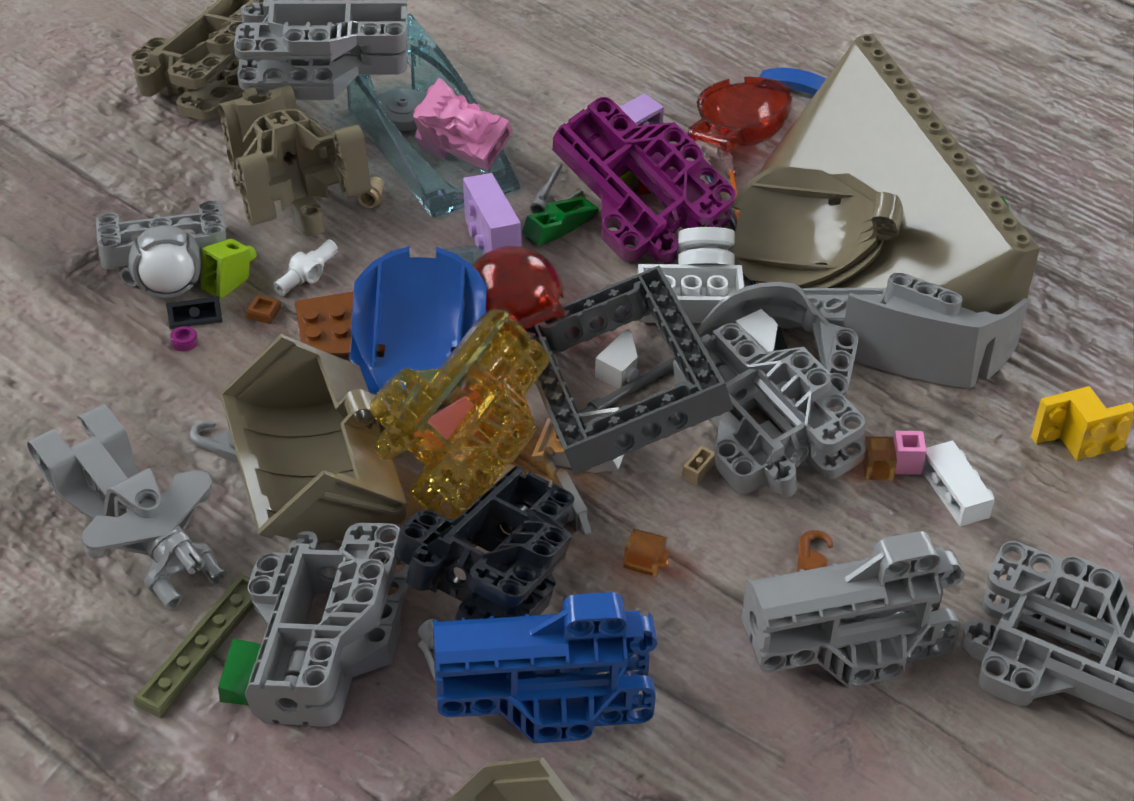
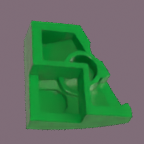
[218,639,261,706]

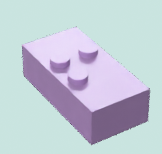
[463,173,522,272]

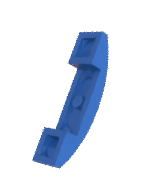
[755,68,827,95]

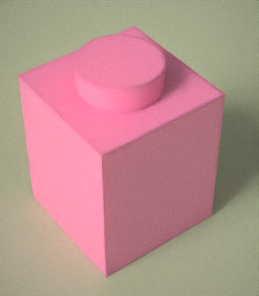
[891,431,927,474]

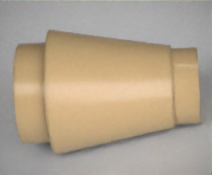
[357,176,384,208]

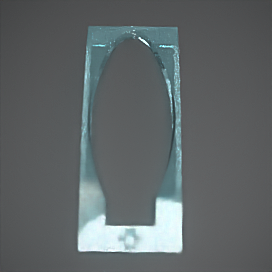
[347,13,520,218]

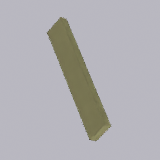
[133,574,254,718]

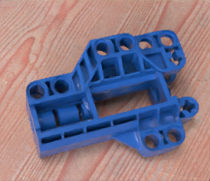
[433,592,657,744]

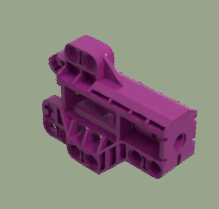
[552,97,736,264]

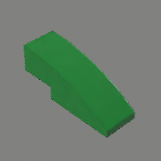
[522,196,599,245]

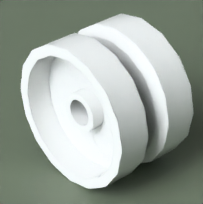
[678,227,735,265]

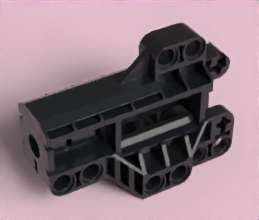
[394,465,575,620]

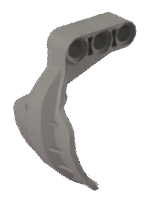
[696,282,858,407]

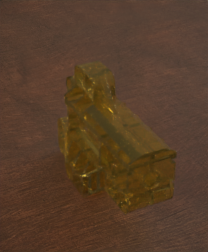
[370,309,549,518]

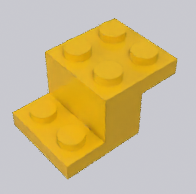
[1031,386,1134,461]

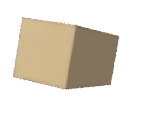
[682,446,715,486]

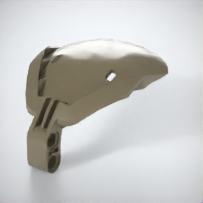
[728,165,904,288]

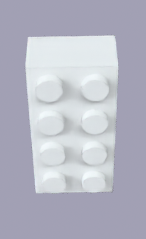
[637,264,744,323]

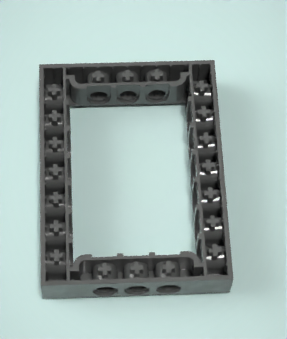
[511,265,734,475]

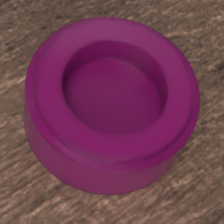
[170,326,198,352]

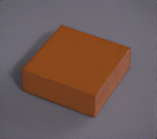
[246,295,281,324]

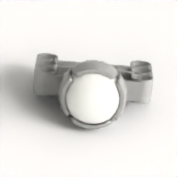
[96,200,227,298]

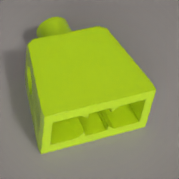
[201,239,257,300]

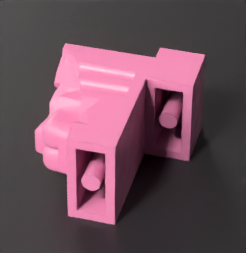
[413,78,513,171]

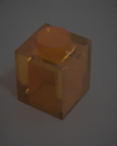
[863,436,897,480]
[623,528,670,577]

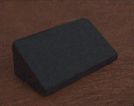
[166,296,223,329]

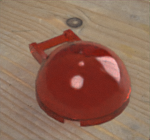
[686,77,793,152]
[472,246,565,337]

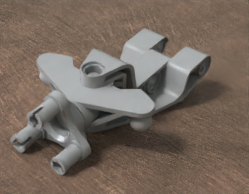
[27,404,226,610]

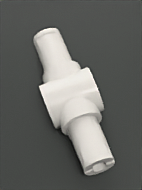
[273,239,338,296]

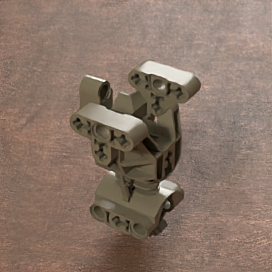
[219,85,371,236]

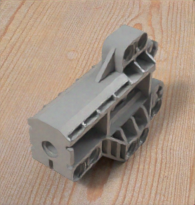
[234,0,408,100]
[673,323,865,498]
[245,523,409,727]
[741,531,965,688]
[961,541,1134,721]

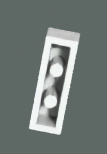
[922,440,994,527]

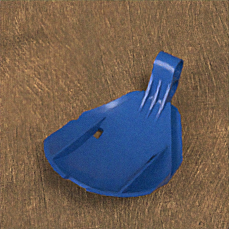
[349,246,487,422]

